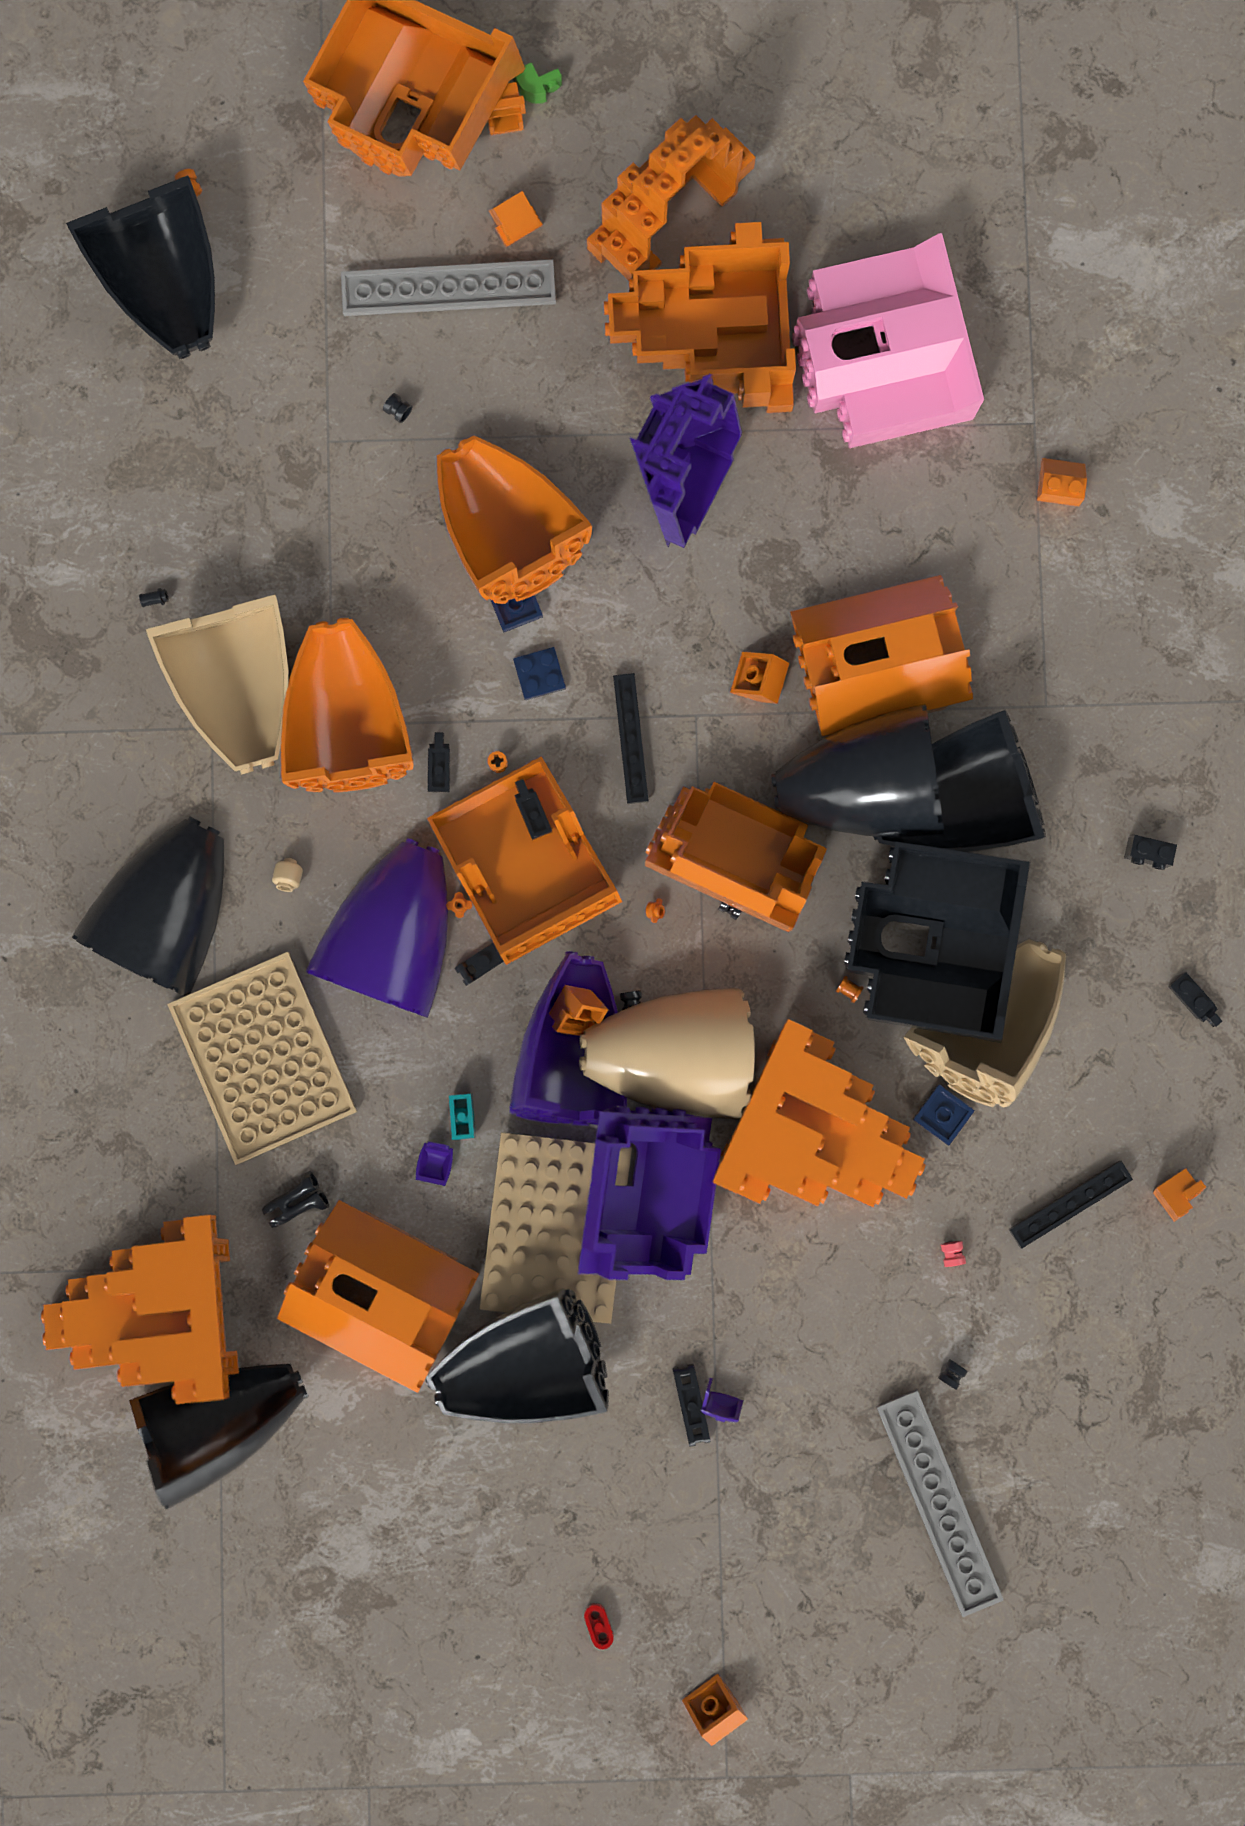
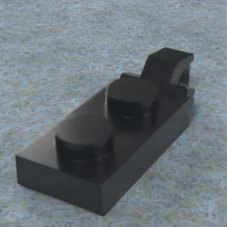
[428,732,450,792]
[514,779,552,840]
[1168,972,1223,1027]

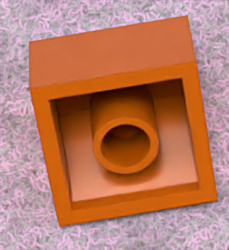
[1036,458,1087,506]
[730,652,789,704]
[682,1674,748,1746]

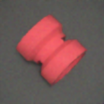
[941,1241,966,1267]

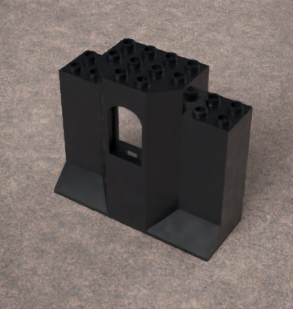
[844,842,1030,1043]

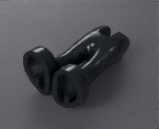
[262,1171,330,1228]

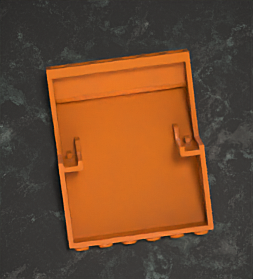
[427,756,622,965]

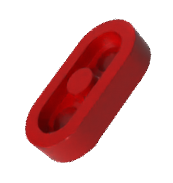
[584,1603,614,1650]

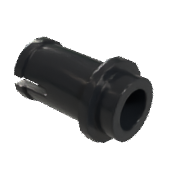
[139,588,169,607]

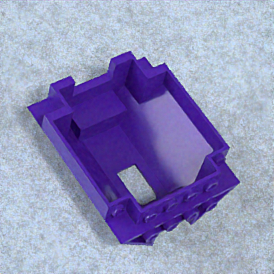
[629,374,742,548]
[578,1106,721,1280]

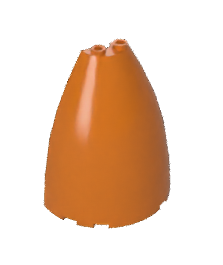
[437,435,592,604]
[281,618,414,792]

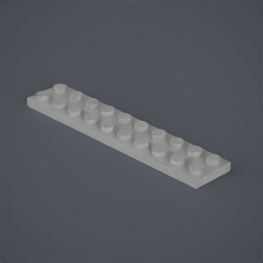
[341,260,556,316]
[876,1389,1003,1617]

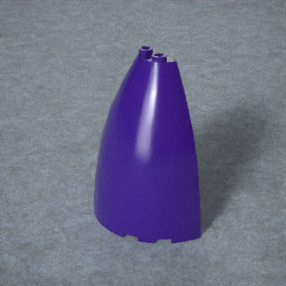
[306,838,448,1018]
[510,951,627,1126]

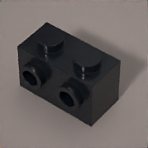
[1124,835,1177,870]

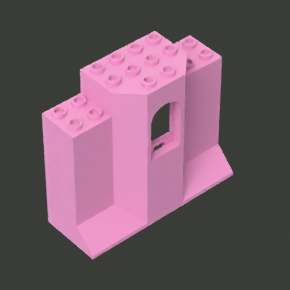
[792,233,984,448]

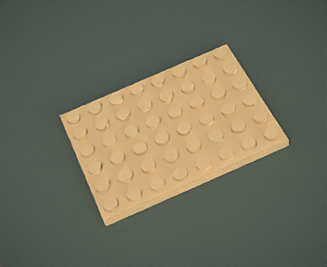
[167,952,358,1165]
[480,1132,632,1324]

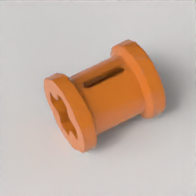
[488,751,508,773]
[835,976,864,1003]

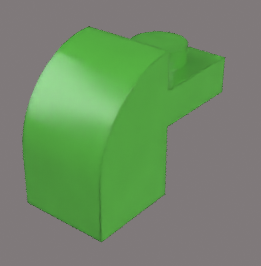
[513,62,562,104]

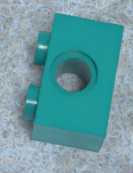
[449,1093,476,1140]

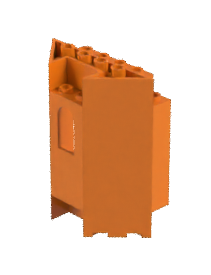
[790,575,973,736]
[645,782,827,933]
[277,1200,480,1393]

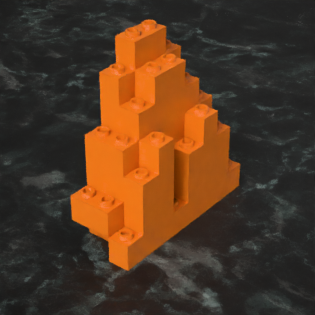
[587,115,756,281]
[604,222,796,413]
[712,1019,926,1208]
[41,1215,239,1404]

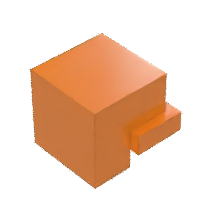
[488,82,526,135]
[489,191,543,247]
[549,985,609,1036]
[1153,1168,1206,1222]

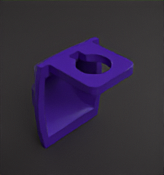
[416,1141,453,1186]
[701,1378,743,1422]

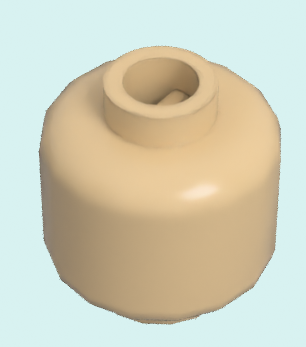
[272,858,303,892]

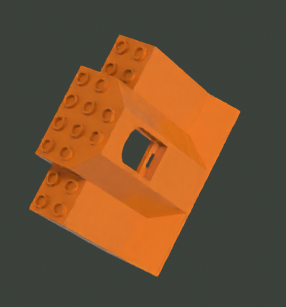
[303,0,525,176]

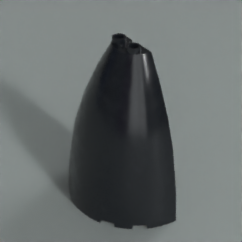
[66,175,215,359]
[771,704,944,837]
[873,710,1046,852]
[72,816,224,996]
[426,1289,609,1423]
[129,1364,309,1509]

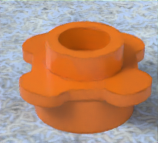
[446,892,472,918]
[646,898,665,923]

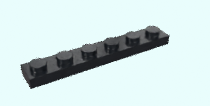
[613,673,649,804]
[1008,1160,1133,1249]

